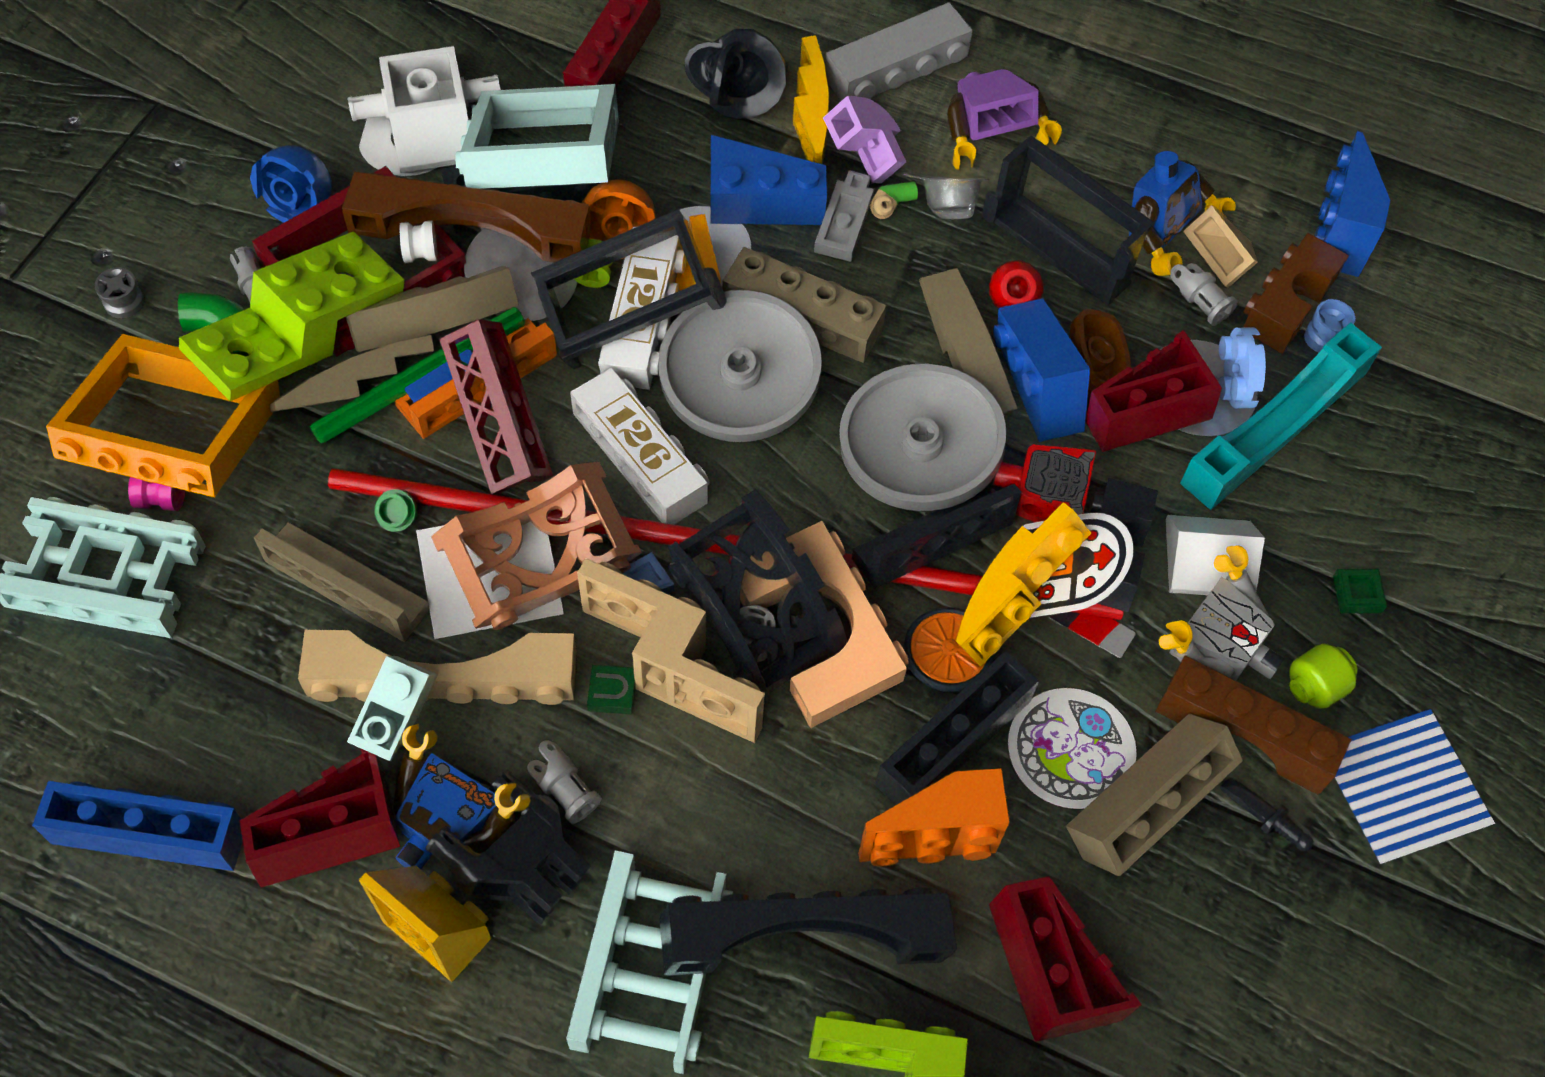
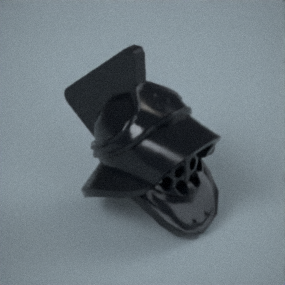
[684,29,789,119]

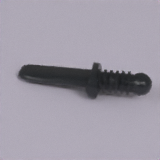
[1220,779,1313,851]

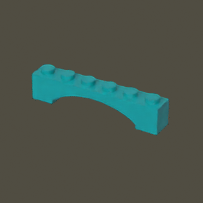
[1180,322,1382,510]

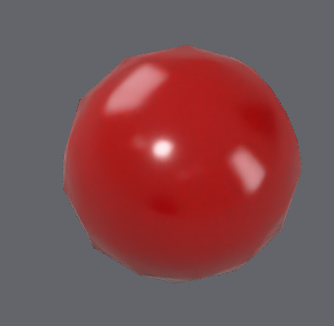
[989,260,1044,308]

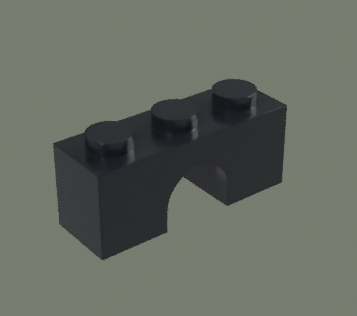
[1090,478,1158,612]

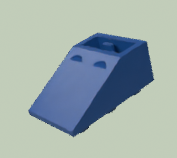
[1314,131,1390,277]

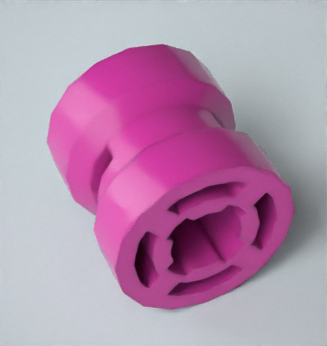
[128,477,185,511]

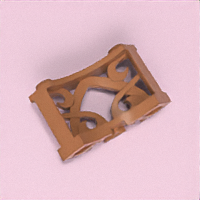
[431,462,642,630]

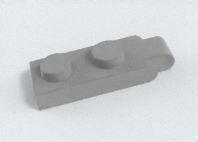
[814,170,874,262]

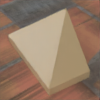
[1183,205,1258,288]

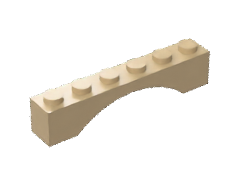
[298,630,577,705]

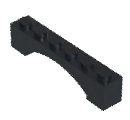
[659,887,957,975]

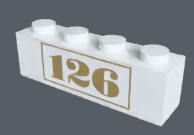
[598,227,687,390]
[570,368,709,524]

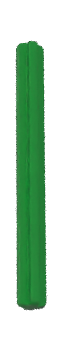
[310,307,525,443]

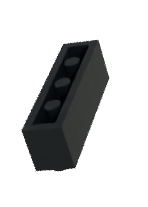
[875,651,1039,805]

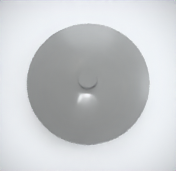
[658,290,822,442]
[840,364,1006,511]

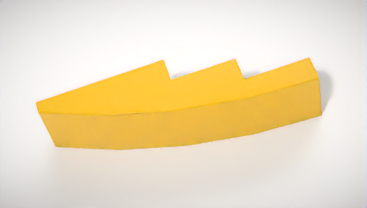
[793,35,829,164]

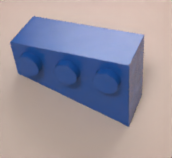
[711,135,827,225]
[993,298,1090,442]

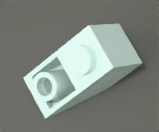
[347,656,438,761]

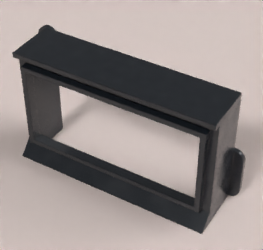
[982,135,1155,305]
[531,209,727,369]

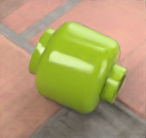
[1289,644,1358,709]

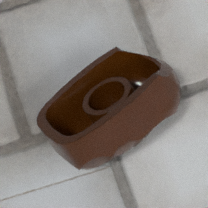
[1069,309,1131,397]

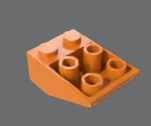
[858,769,1009,867]

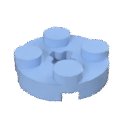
[1219,327,1266,409]

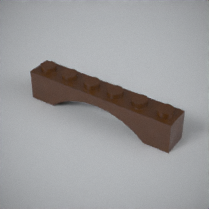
[342,172,591,263]

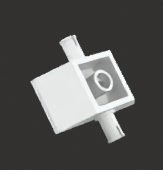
[348,46,500,173]

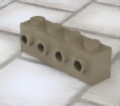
[722,247,887,363]
[1066,714,1243,877]

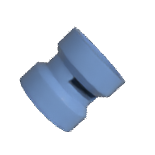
[1304,299,1355,352]

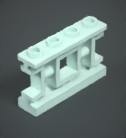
[0,497,206,638]

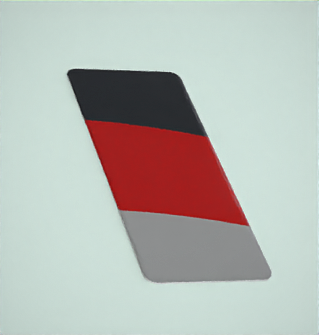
[1049,612,1135,658]

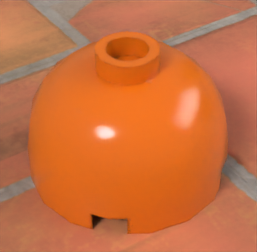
[582,179,657,260]

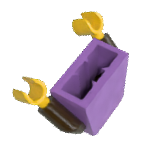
[947,69,1062,170]

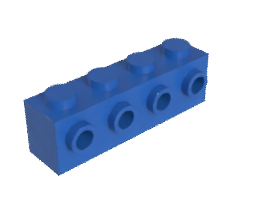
[32,781,243,871]

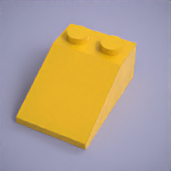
[359,866,491,982]

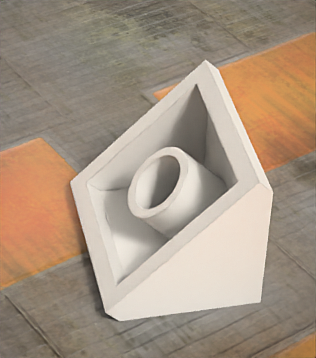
[1166,515,1265,595]

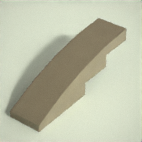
[346,266,519,352]
[919,268,1017,414]
[269,335,434,412]

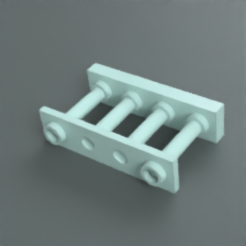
[566,850,733,1074]

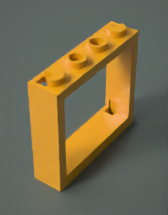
[46,334,280,498]

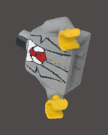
[1159,546,1285,681]

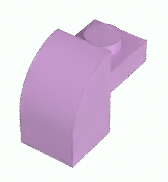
[823,96,906,183]

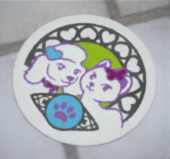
[1008,688,1137,809]

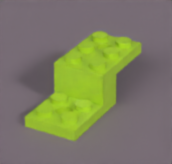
[179,231,405,401]
[809,1011,968,1077]

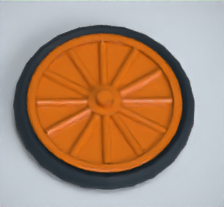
[903,608,995,692]

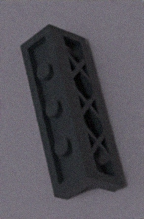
[852,484,1021,589]

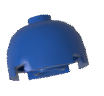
[250,145,332,223]

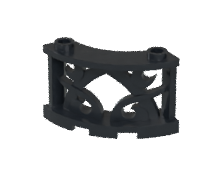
[668,489,847,703]

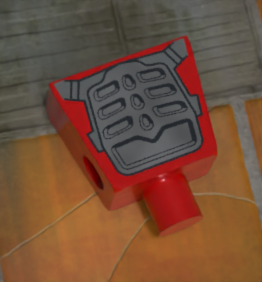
[993,444,1096,522]

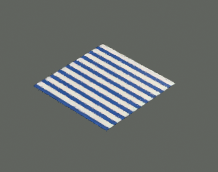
[1335,709,1495,864]

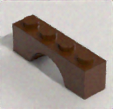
[1155,656,1352,795]

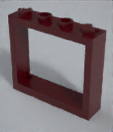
[252,166,466,357]

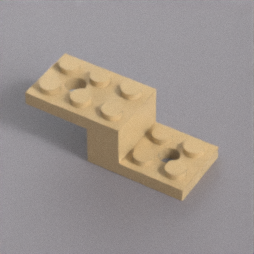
[577,558,765,743]

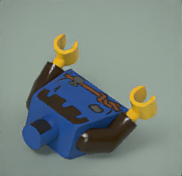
[1129,151,1236,276]
[393,724,530,869]

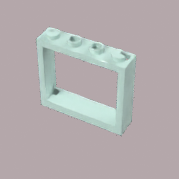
[455,84,619,189]

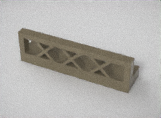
[254,522,429,643]

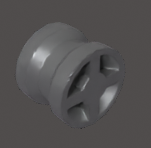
[95,267,144,318]

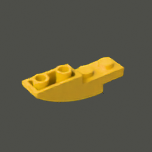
[956,503,1091,666]

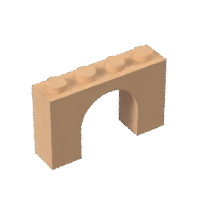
[740,521,909,728]

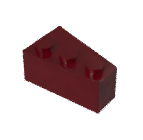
[1085,330,1222,452]
[240,748,401,888]
[989,876,1142,1042]

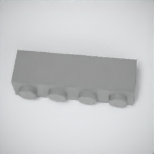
[825,2,973,101]

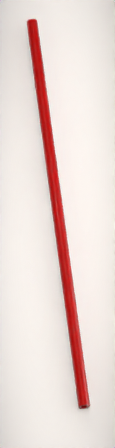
[328,468,1124,620]

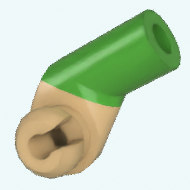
[870,181,918,219]

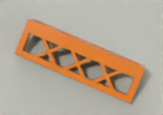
[395,318,557,439]

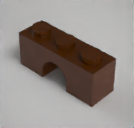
[1243,233,1349,354]

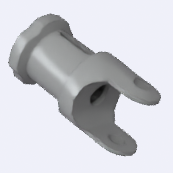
[1170,263,1238,326]
[527,740,602,824]

